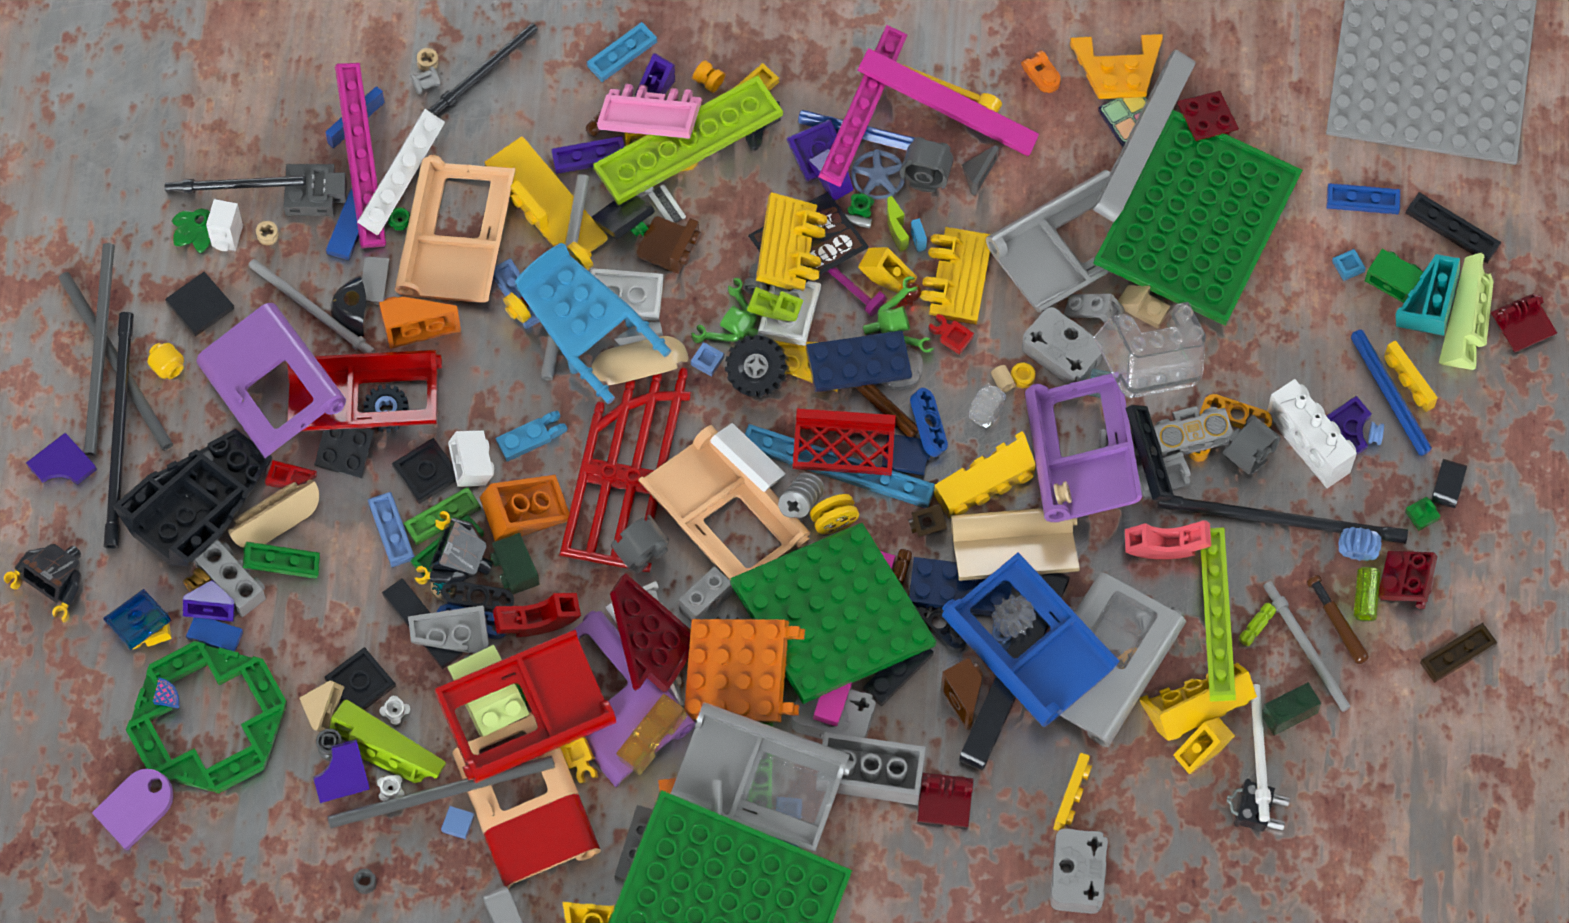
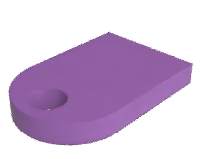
[92,769,173,850]

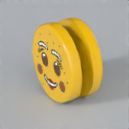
[810,494,859,535]

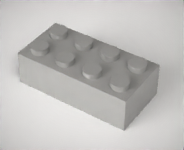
[816,732,926,805]

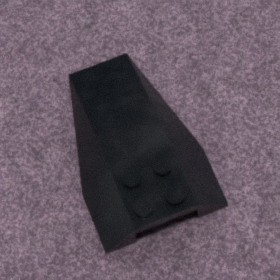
[114,429,272,566]

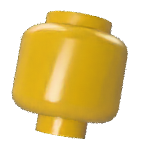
[147,342,184,379]

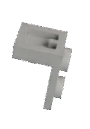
[1064,294,1125,330]

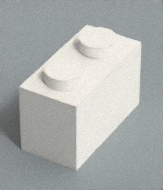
[206,199,243,251]
[448,430,494,487]

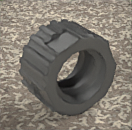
[353,869,377,894]

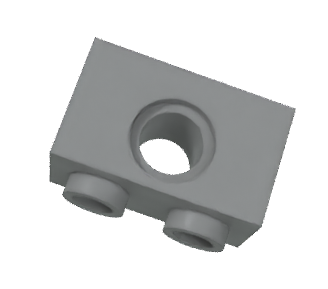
[679,566,733,622]

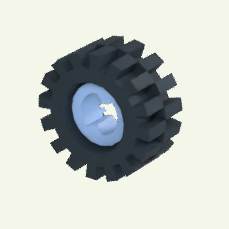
[363,384,409,433]

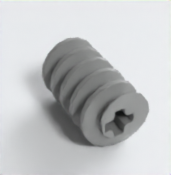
[778,472,825,518]

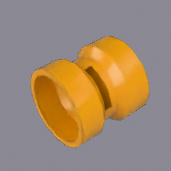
[692,60,725,93]

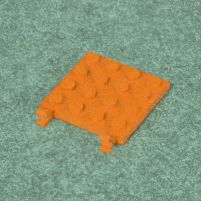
[684,619,805,723]

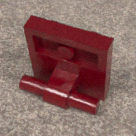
[1377,551,1438,609]

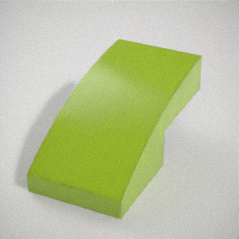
[887,196,909,252]
[746,287,803,321]

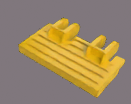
[756,192,827,291]
[920,227,991,325]

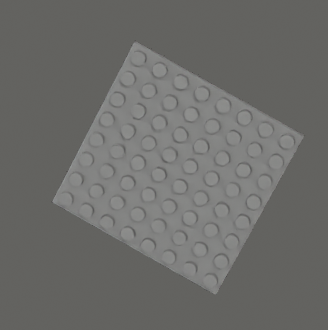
[1326,0,1536,165]

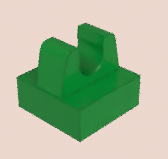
[1405,496,1441,531]

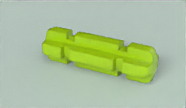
[1239,603,1276,647]

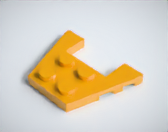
[1070,34,1163,99]

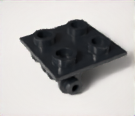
[314,428,375,478]

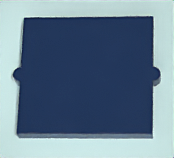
[881,434,930,476]

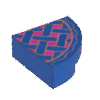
[153,678,180,708]

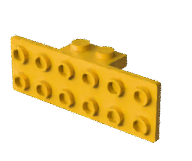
[484,136,608,252]

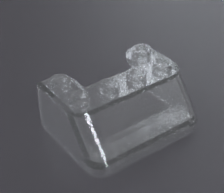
[1093,302,1206,398]

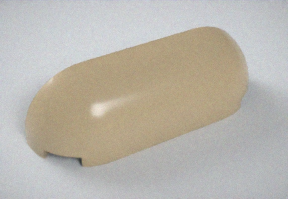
[592,336,689,385]
[228,480,319,548]

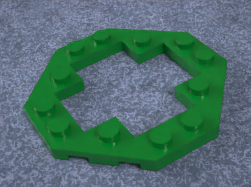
[126,641,287,793]

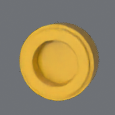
[1011,362,1036,388]

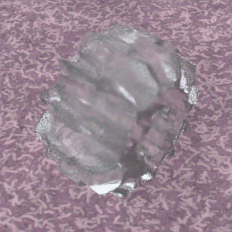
[969,384,1006,427]
[991,594,1036,638]

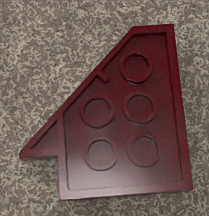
[610,573,691,692]

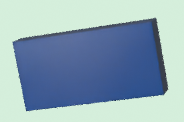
[186,618,243,651]

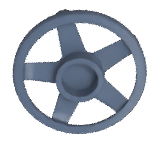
[851,149,905,199]

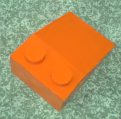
[379,296,461,349]
[479,474,569,541]

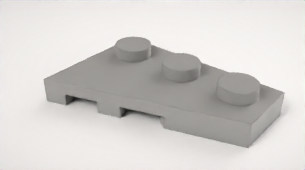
[408,606,489,654]

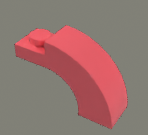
[1125,520,1211,559]

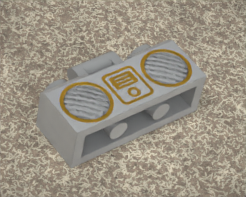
[1154,406,1233,458]

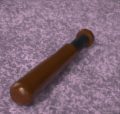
[1307,575,1369,664]

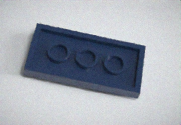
[806,331,912,392]
[909,557,1012,618]

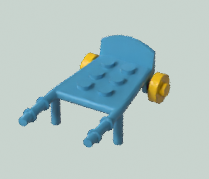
[503,241,671,404]

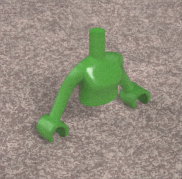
[863,276,934,353]
[691,278,758,343]

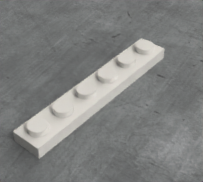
[357,109,445,235]

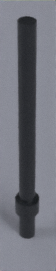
[428,23,538,116]
[165,176,306,194]

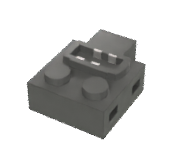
[283,164,347,216]

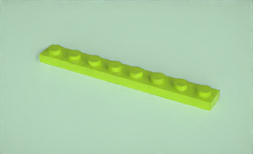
[1201,527,1236,702]

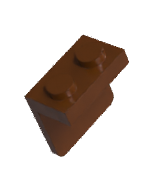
[636,216,701,274]

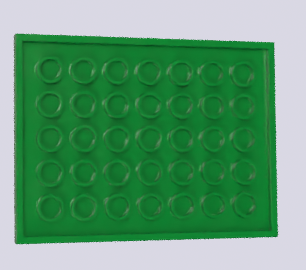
[1093,110,1303,326]
[608,790,852,923]

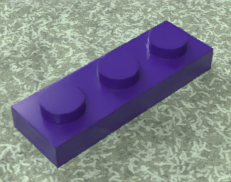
[551,136,624,174]

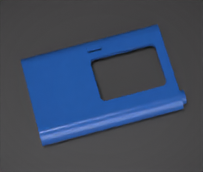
[942,552,1119,727]

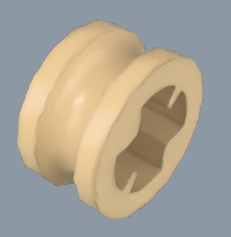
[417,48,438,72]
[256,221,279,246]
[1054,481,1072,505]

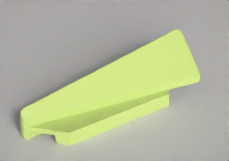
[1439,253,1494,370]

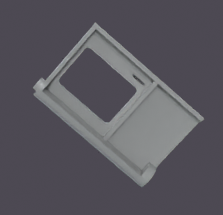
[986,170,1110,312]

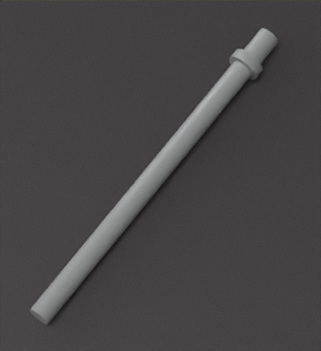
[248,259,375,353]

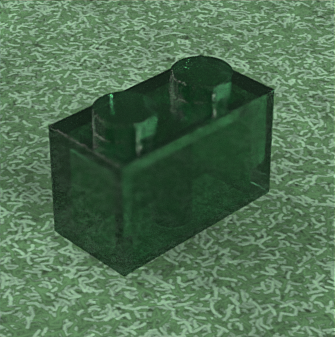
[490,533,540,595]
[1262,682,1321,736]

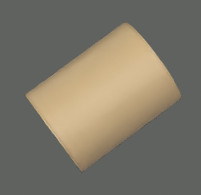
[991,365,1016,393]

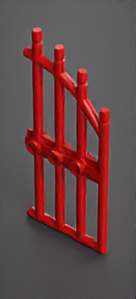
[559,368,691,573]

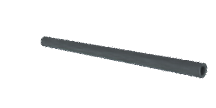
[84,243,115,456]
[59,272,173,451]
[328,756,555,828]

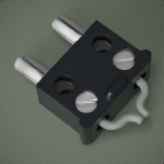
[1226,778,1290,832]

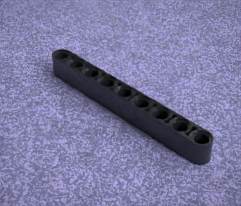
[959,573,1070,771]

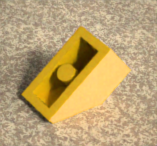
[858,247,917,296]
[1173,717,1235,774]

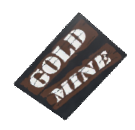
[748,192,869,292]

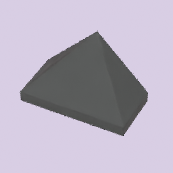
[962,145,999,196]

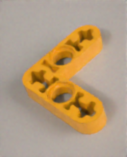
[1188,394,1273,462]

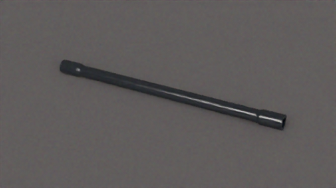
[103,312,134,549]
[1158,495,1408,544]

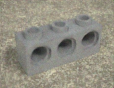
[194,540,266,618]

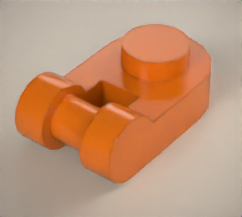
[1021,50,1061,93]

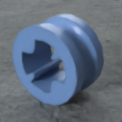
[1368,422,1384,445]

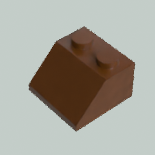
[940,657,983,730]

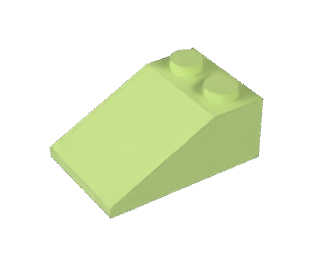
[448,645,530,737]

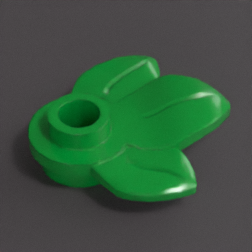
[172,208,211,254]

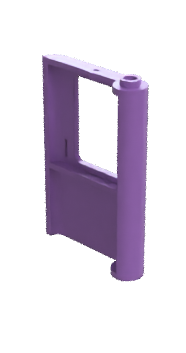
[196,303,346,458]

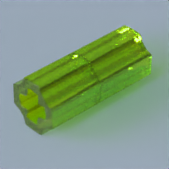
[1354,567,1380,622]

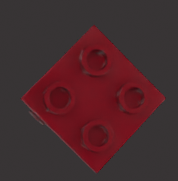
[1177,91,1239,141]
[1491,293,1558,352]
[917,773,974,828]

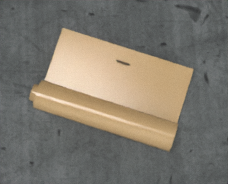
[951,508,1080,581]

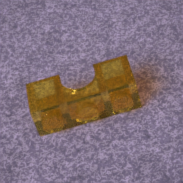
[616,693,687,776]

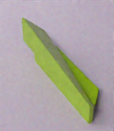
[329,700,446,783]

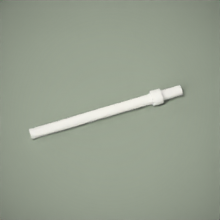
[1251,684,1271,822]

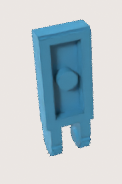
[495,410,568,461]

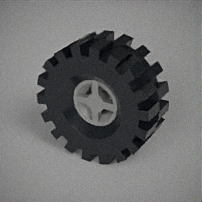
[725,335,790,398]

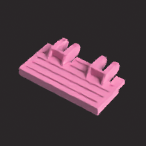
[597,84,702,138]

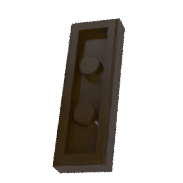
[1420,623,1498,683]

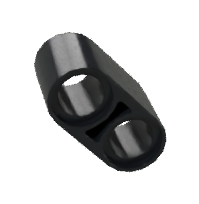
[1431,459,1467,509]

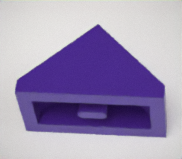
[635,53,675,95]
[808,149,854,201]
[183,580,234,622]

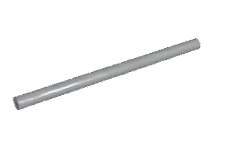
[541,174,589,380]

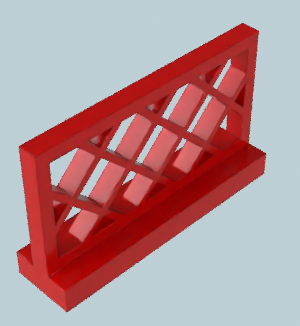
[792,408,896,476]

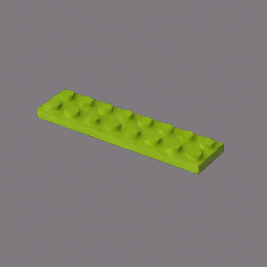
[593,75,783,205]

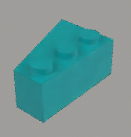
[1396,254,1460,335]

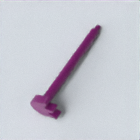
[828,267,887,316]

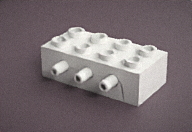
[1267,379,1357,488]

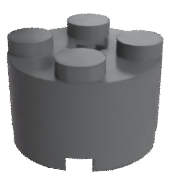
[900,137,954,192]
[1223,415,1281,475]
[611,515,669,574]

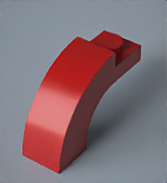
[492,593,581,637]

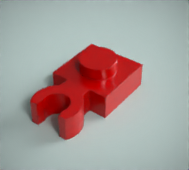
[928,314,974,355]

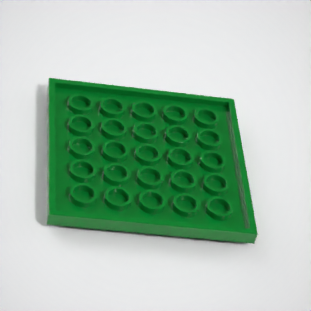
[730,523,937,704]

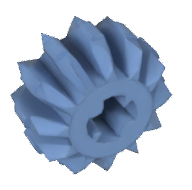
[1338,527,1382,561]

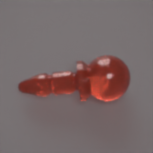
[895,282,922,310]

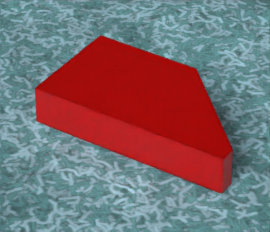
[265,460,317,489]

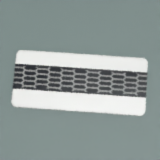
[648,185,686,223]

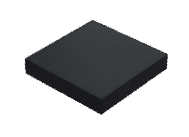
[591,196,655,239]
[165,271,235,337]
[392,438,456,504]
[324,647,396,710]

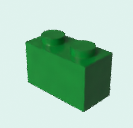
[1364,249,1423,303]

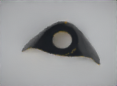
[331,276,366,337]

